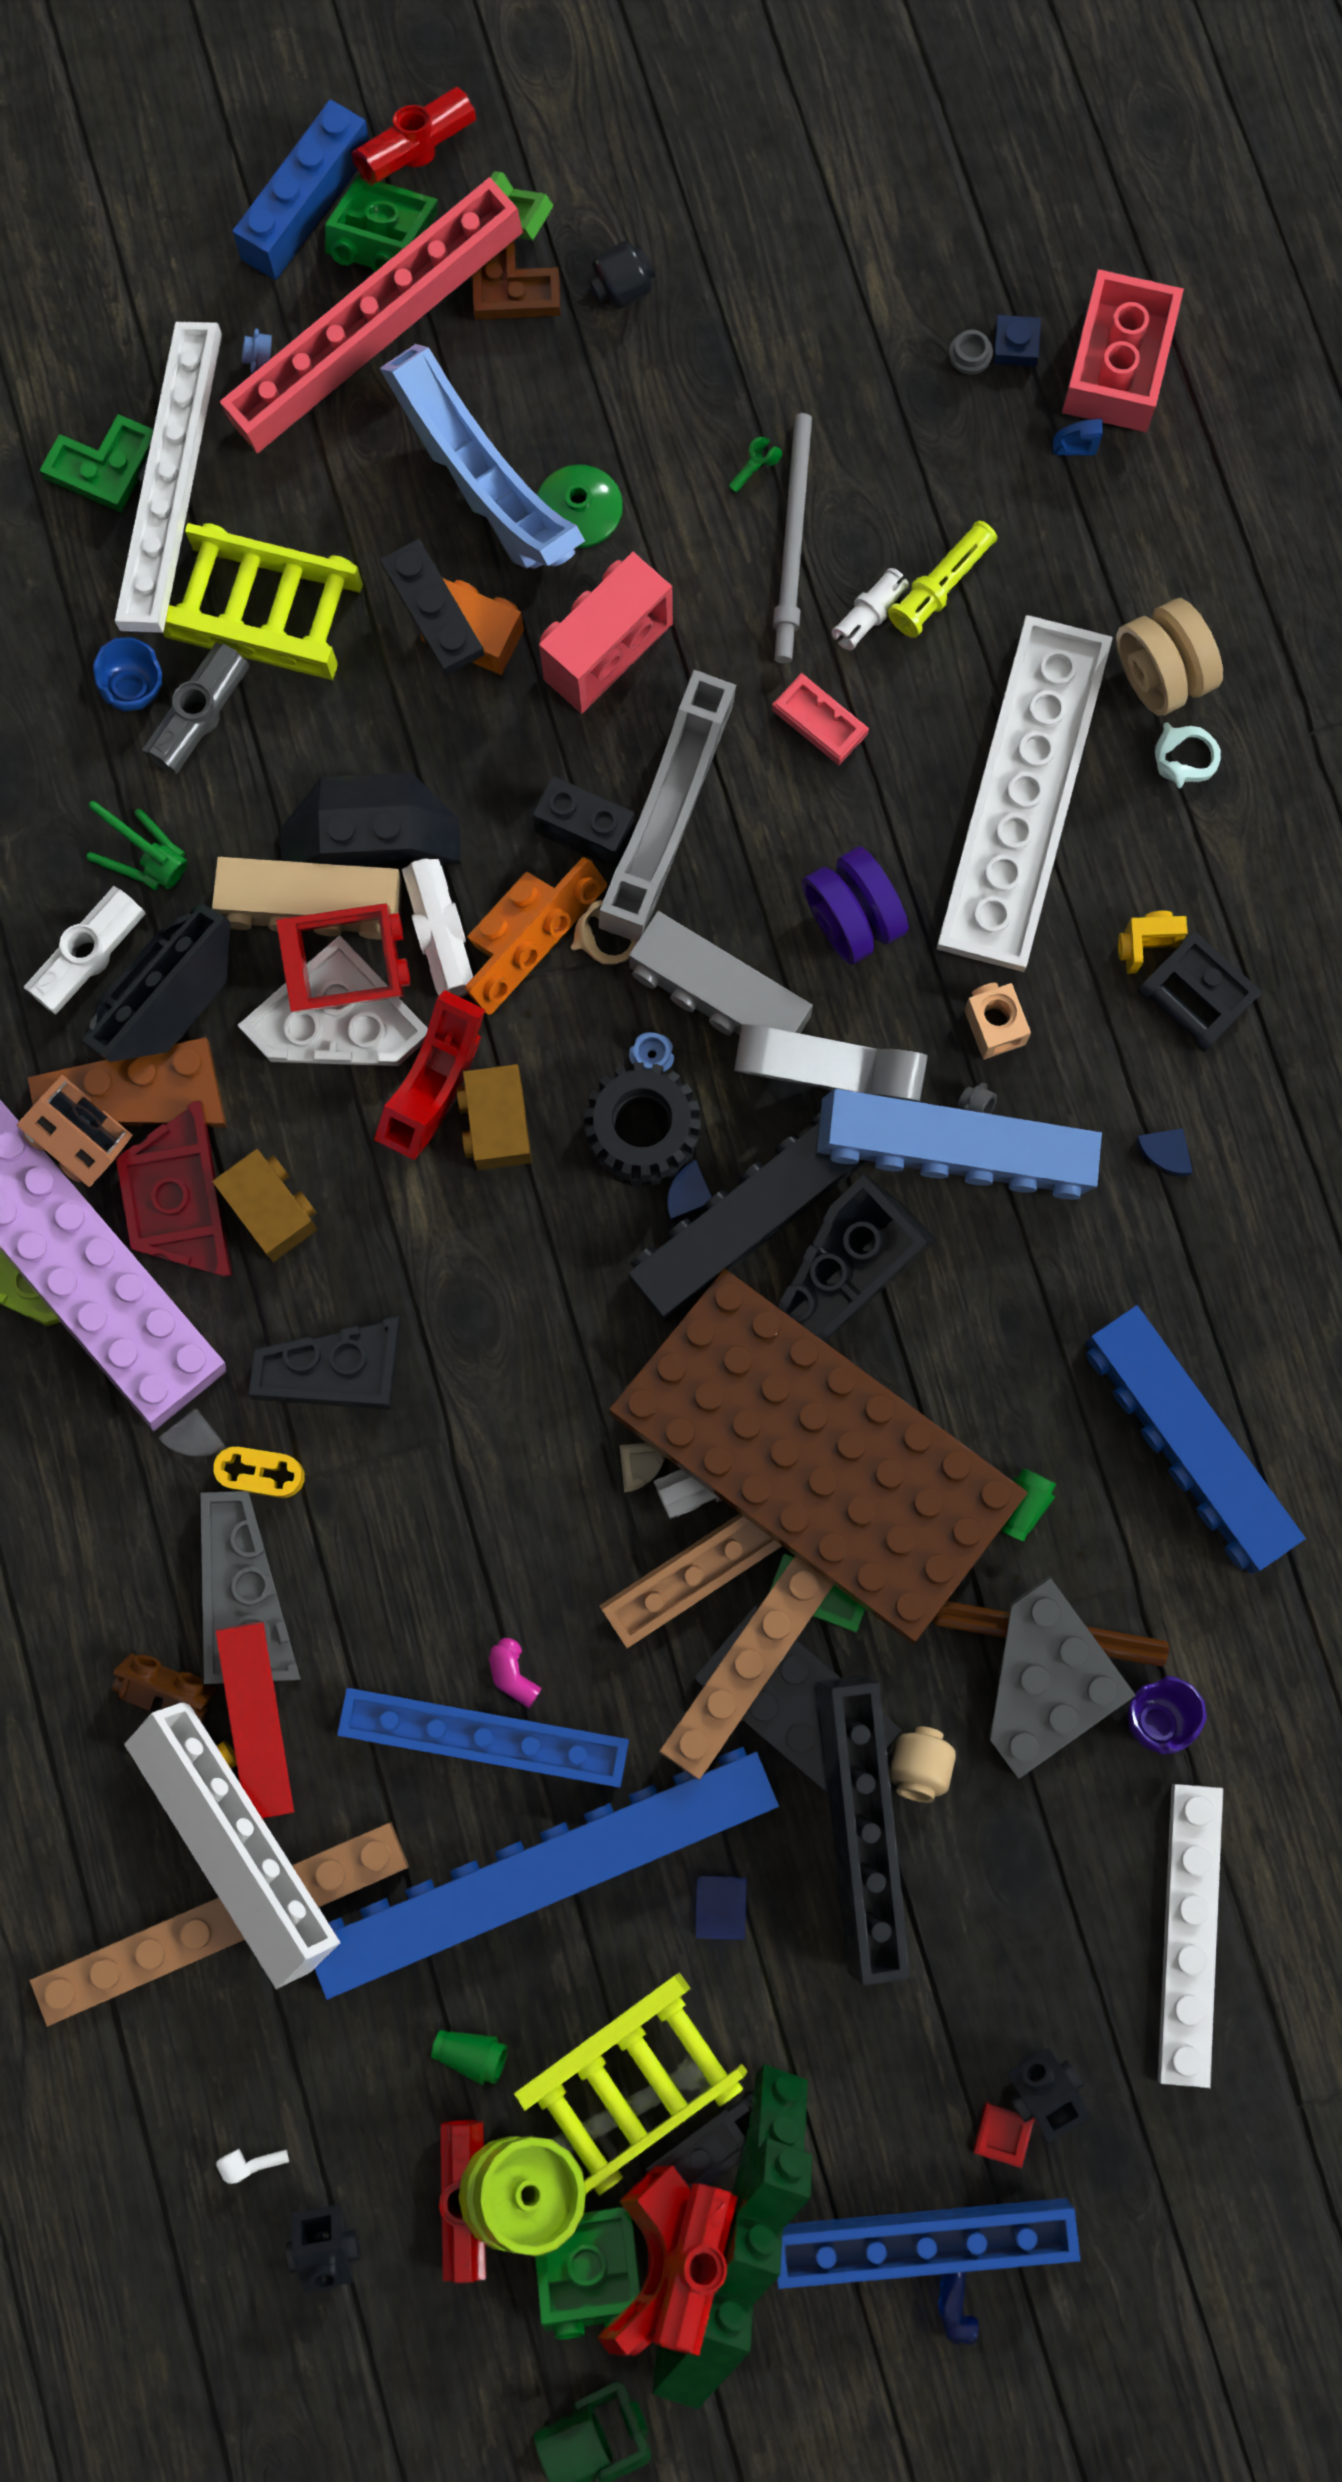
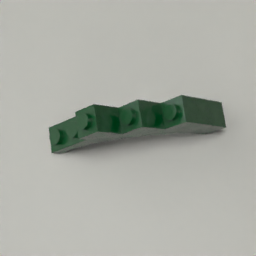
[652,2064,812,2410]

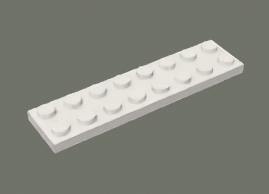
[937,615,1113,972]

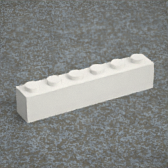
[124,1702,340,1989]

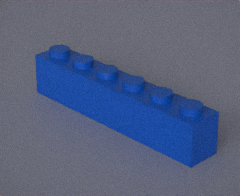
[1085,1305,1306,1574]
[777,2198,1080,2289]

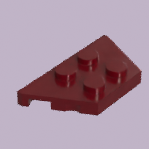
[116,1100,232,1277]

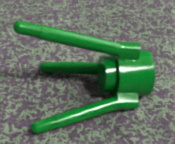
[86,801,188,891]

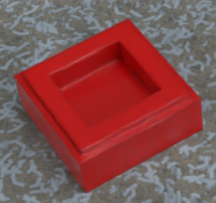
[972,2102,1034,2168]

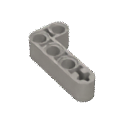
[734,1024,928,1102]

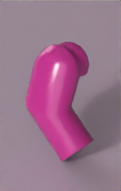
[489,1638,542,1708]

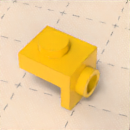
[1118,911,1188,974]

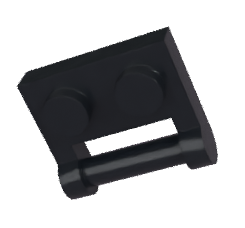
[1137,931,1262,1053]

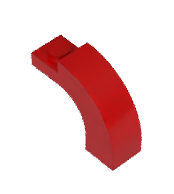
[374,990,485,1160]
[597,2165,702,2356]

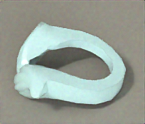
[1155,722,1221,788]

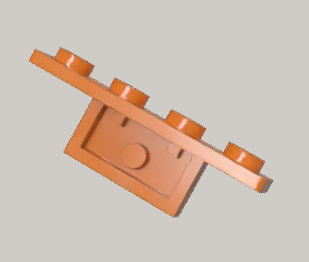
[465,857,607,1015]

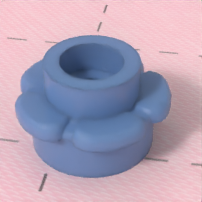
[242,329,271,373]
[629,1032,674,1072]

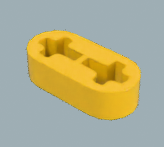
[214,1447,305,1498]

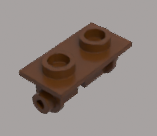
[112,1653,218,1723]

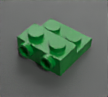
[325,175,438,272]
[535,2207,641,2340]

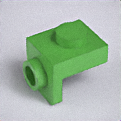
[490,171,553,240]

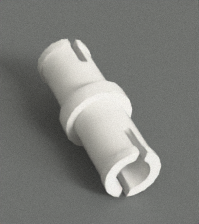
[832,568,909,650]

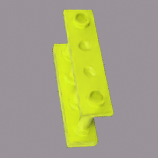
[163,523,363,680]
[514,1972,747,2195]

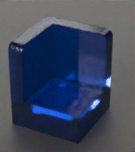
[696,1876,746,1940]

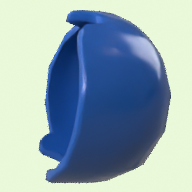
[93,637,163,711]

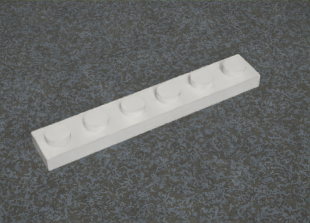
[1158,1784,1223,2088]

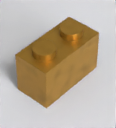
[457,1064,532,1170]
[212,1149,318,1262]

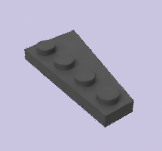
[200,1491,301,1685]

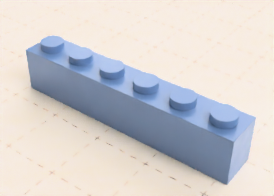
[817,1089,1102,1199]

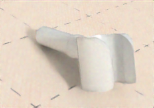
[216,2149,289,2184]

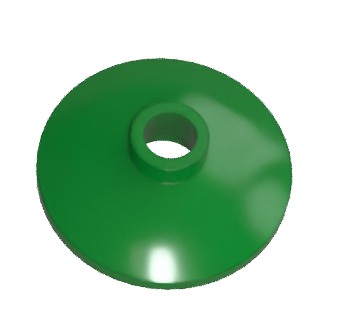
[537,465,623,548]

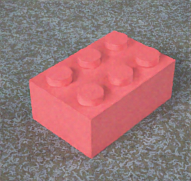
[1062,269,1184,433]
[539,552,673,714]

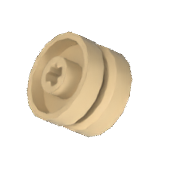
[1116,598,1223,716]

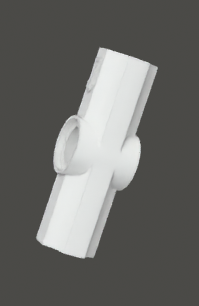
[402,858,473,997]
[24,886,146,1015]

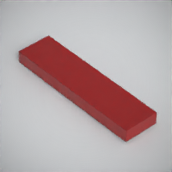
[215,1621,294,1818]

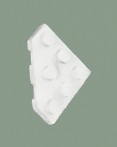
[238,935,428,1066]

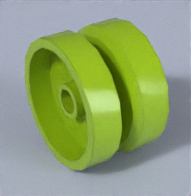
[459,2136,586,2255]

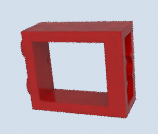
[276,903,411,1013]

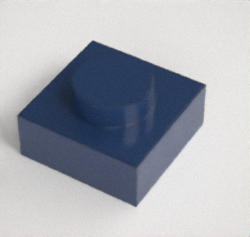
[993,315,1041,366]

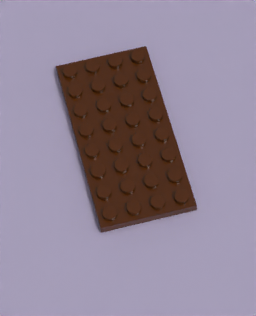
[609,1269,1028,1645]

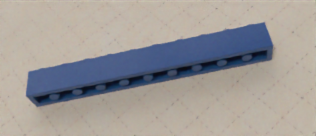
[315,1747,779,2000]

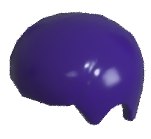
[1127,1676,1207,1754]

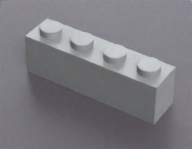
[629,911,813,1036]

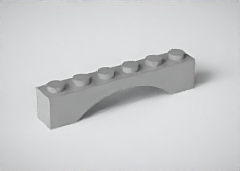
[599,670,736,942]

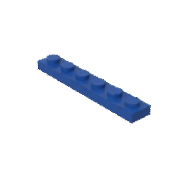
[337,1688,629,1787]

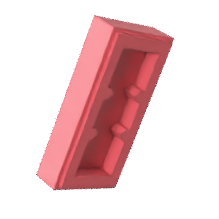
[772,673,869,765]

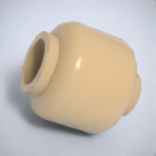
[889,1726,956,1803]

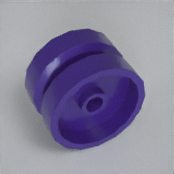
[801,846,909,965]

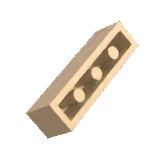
[212,857,403,939]

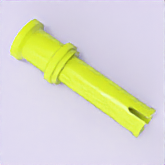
[888,520,997,638]

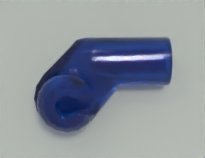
[938,2272,979,2345]

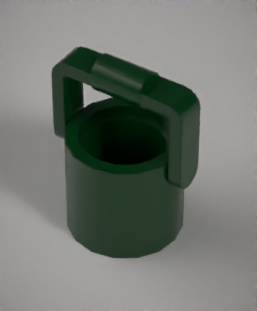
[534,2382,651,2482]

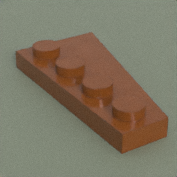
[27,1037,227,1127]

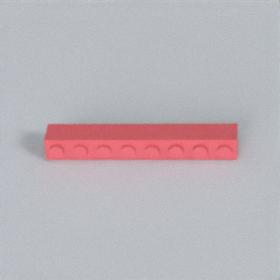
[219,177,523,454]

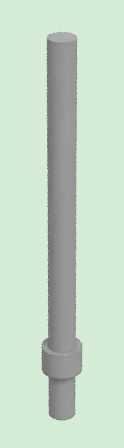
[773,413,812,663]

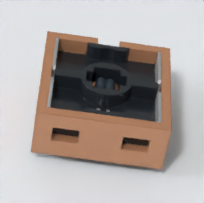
[16,1075,133,1187]

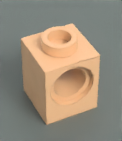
[964,983,1031,1060]

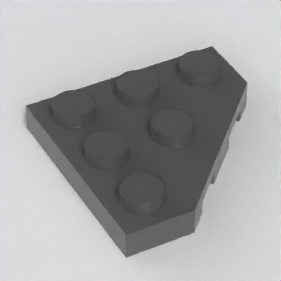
[989,1576,1136,1779]

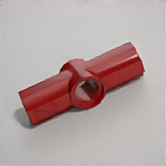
[352,87,476,186]
[439,2120,487,2283]
[653,2184,737,2356]

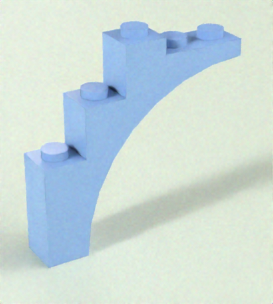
[380,344,585,569]

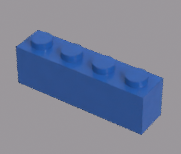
[232,99,370,281]

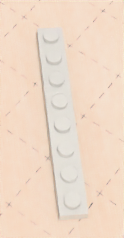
[115,322,222,633]

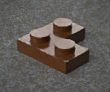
[472,240,561,320]

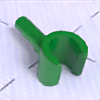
[728,437,782,493]

